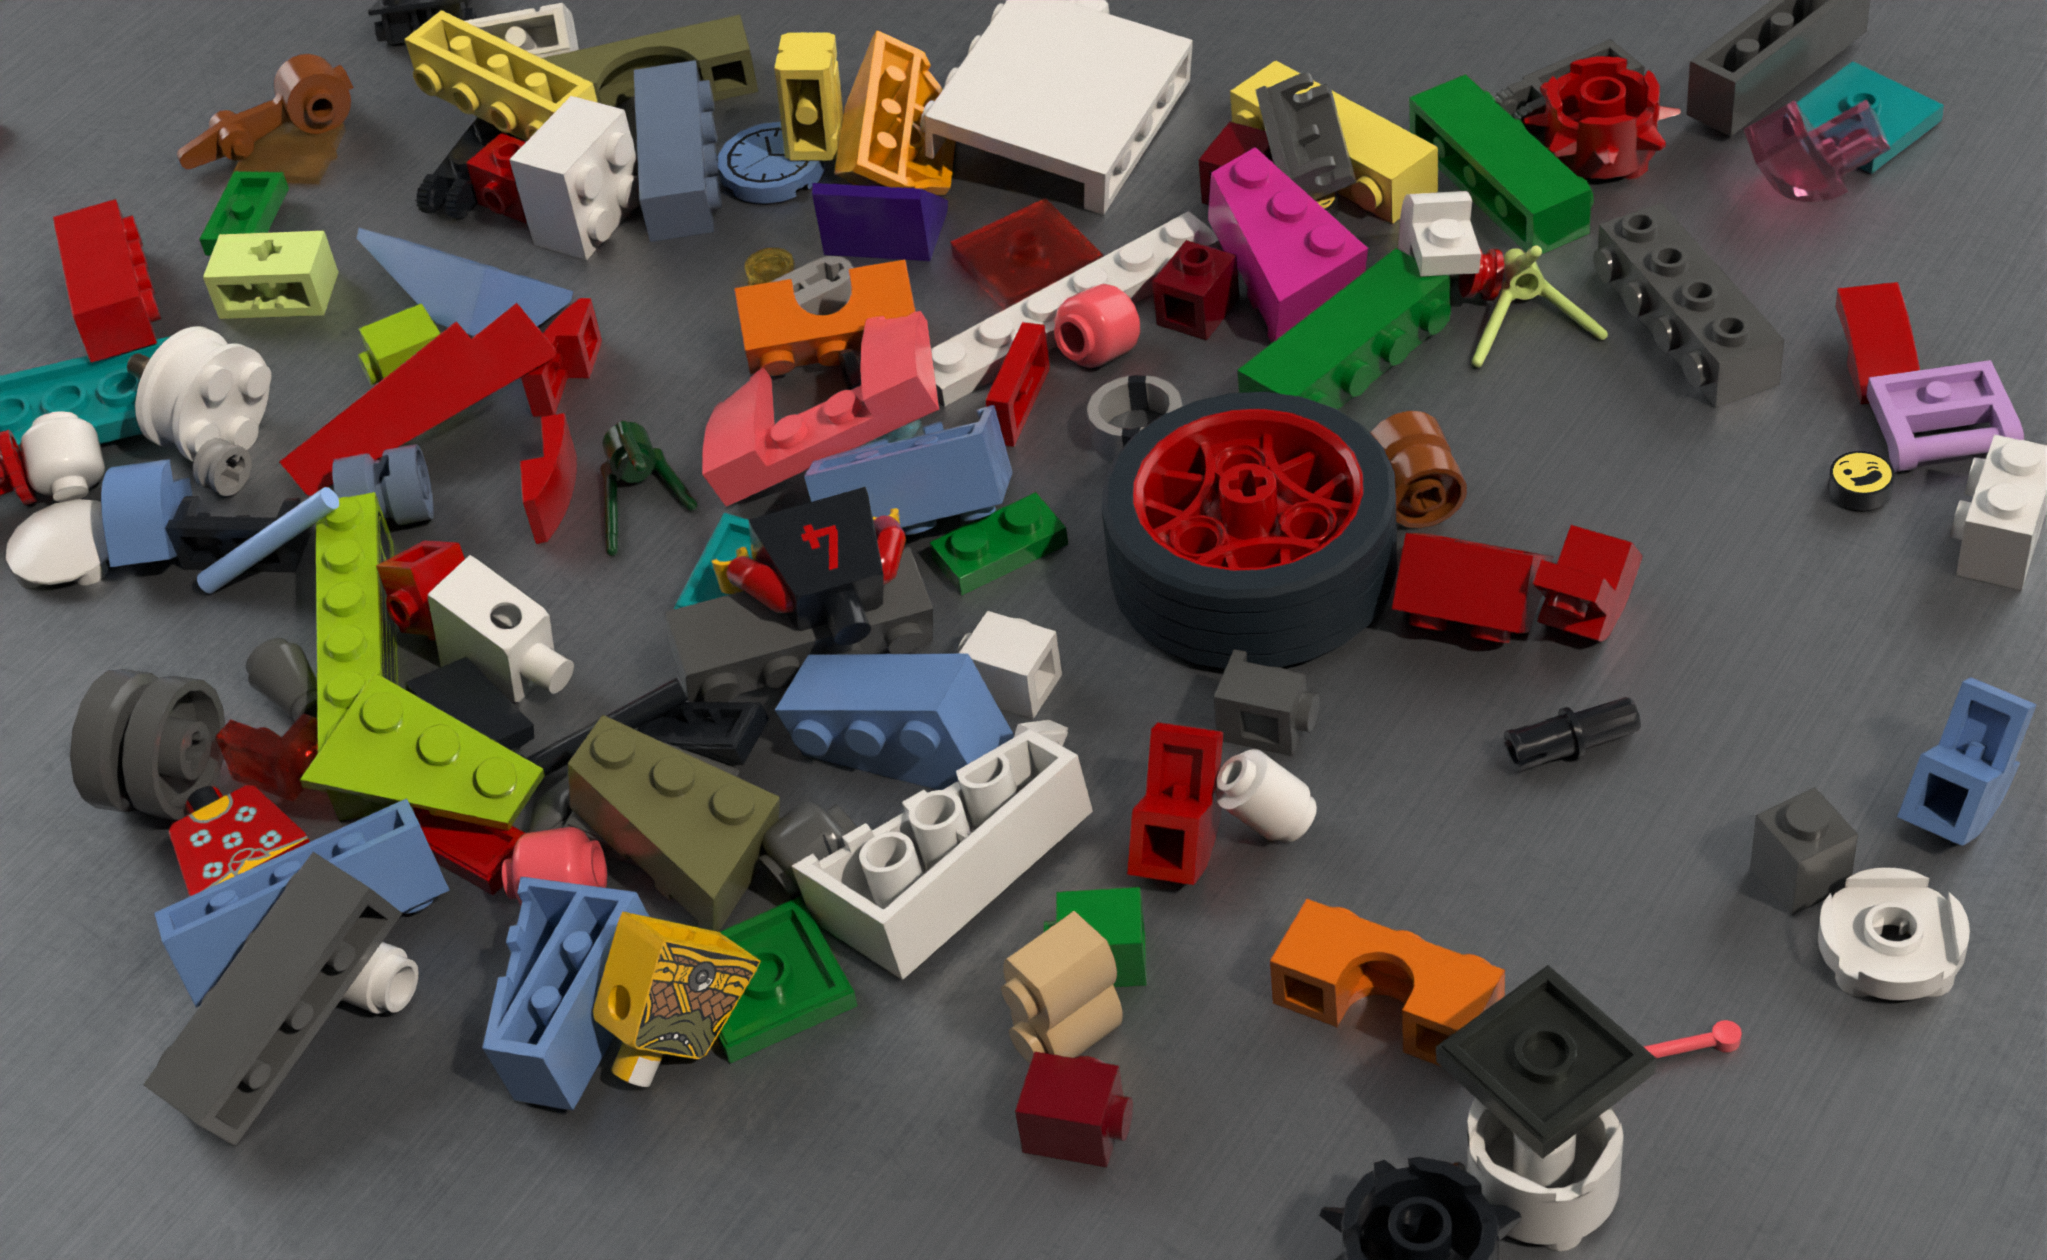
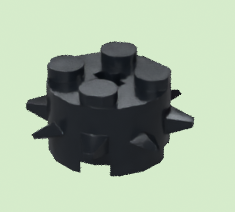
[1319,1157,1522,1260]

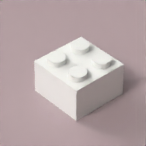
[509,96,640,260]

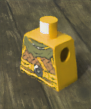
[593,911,760,1087]

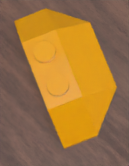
[834,30,956,195]

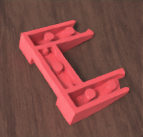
[702,311,939,507]

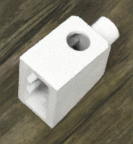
[427,555,574,703]

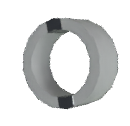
[1087,375,1182,463]

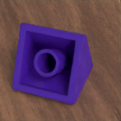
[812,183,948,261]

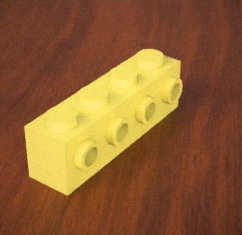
[405,10,598,141]

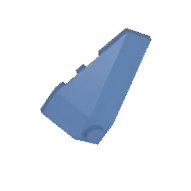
[356,228,574,339]

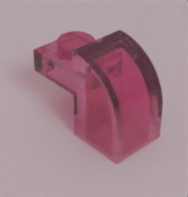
[1743,99,1891,202]

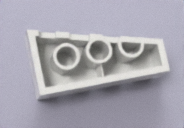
[792,729,1093,980]

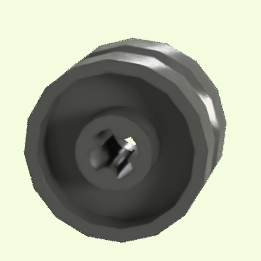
[70,669,226,820]

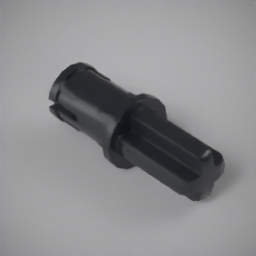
[1504,697,1641,772]

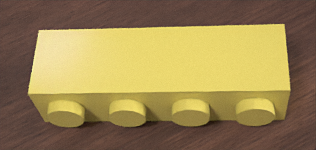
[1230,60,1438,224]

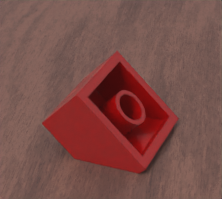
[1392,533,1554,643]

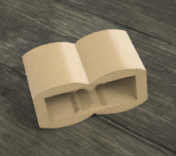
[1001,911,1123,1063]

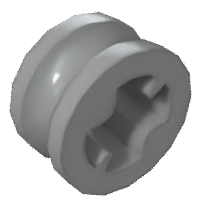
[193,438,252,496]

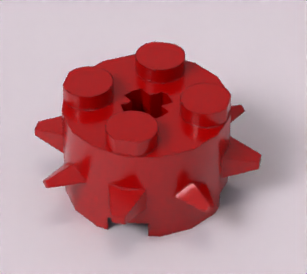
[1524,56,1681,180]

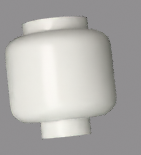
[20,411,105,502]

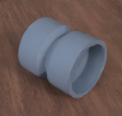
[332,444,434,525]

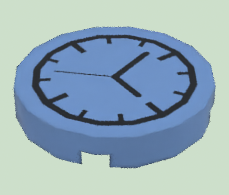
[718,122,825,204]

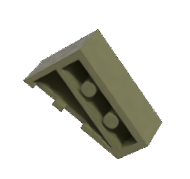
[568,714,780,932]

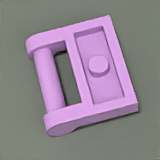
[1866,360,2024,472]

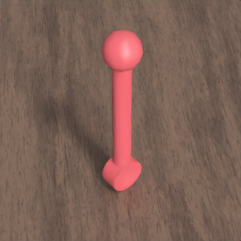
[1643,1020,1742,1059]

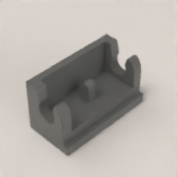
[1255,73,1356,200]

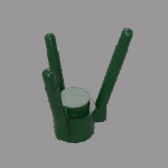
[600,420,697,557]

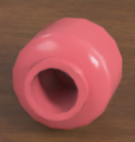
[1054,284,1140,368]
[502,827,607,906]

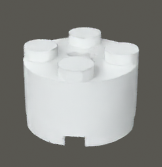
[1467,1098,1623,1251]

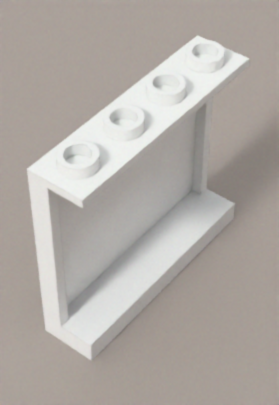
[920,0,1193,215]

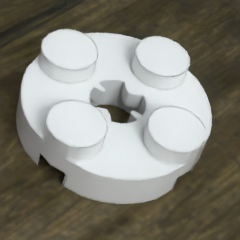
[1818,867,1970,1000]

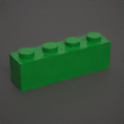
[1409,74,1594,255]
[1237,248,1451,410]

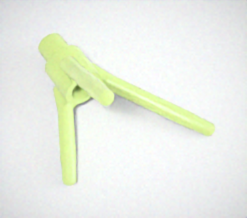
[1471,246,1608,368]

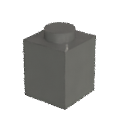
[1750,787,1858,916]

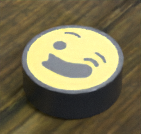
[1828,451,1895,511]

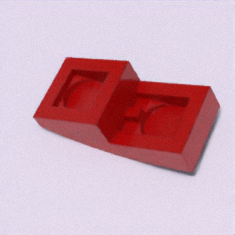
[1835,282,1920,405]
[521,298,602,417]
[520,413,577,544]

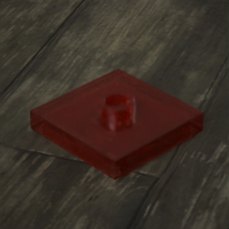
[950,198,1104,310]

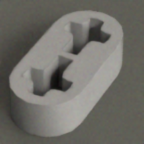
[771,256,853,315]

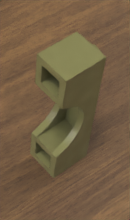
[542,14,759,108]

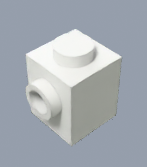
[957,611,1062,719]

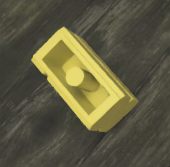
[775,33,843,160]

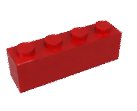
[53,199,162,363]

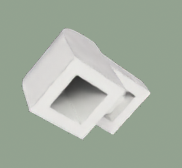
[1398,191,1481,279]

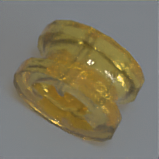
[744,248,795,286]

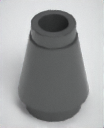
[246,638,318,727]

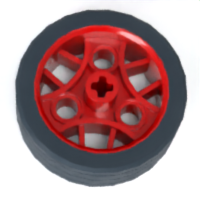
[1102,392,1397,669]

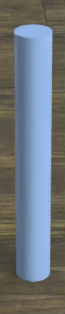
[197,487,339,594]

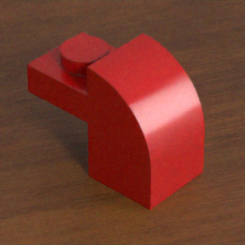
[1533,525,1643,642]
[1127,722,1223,885]

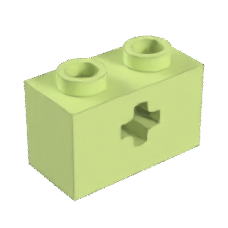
[203,231,339,319]

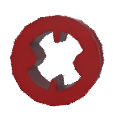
[1458,248,1504,301]

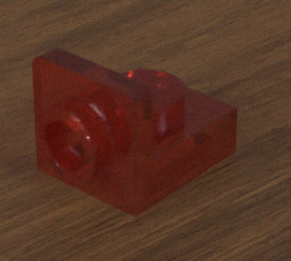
[215,714,318,801]

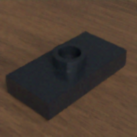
[637,702,769,765]

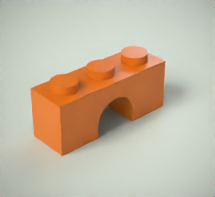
[734,259,915,376]
[1270,899,1505,1066]

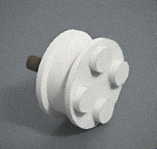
[127,326,271,462]

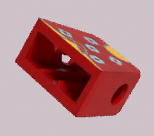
[169,785,310,896]

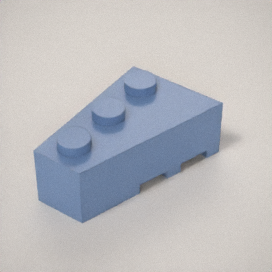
[804,405,1013,535]
[775,653,1014,790]
[482,876,649,1110]

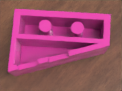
[1208,147,1368,343]

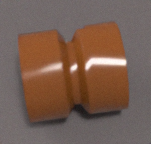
[1370,411,1467,528]

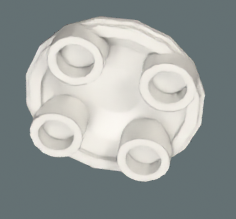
[6,499,109,588]

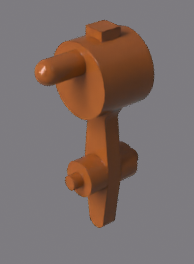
[177,54,354,169]

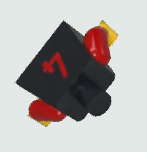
[711,487,906,645]

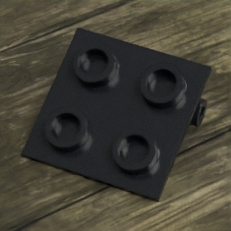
[368,0,477,45]

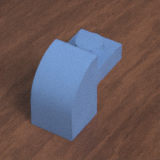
[101,459,193,567]
[1897,677,2037,846]

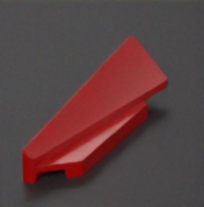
[279,303,557,496]

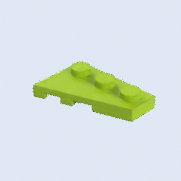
[300,672,544,831]

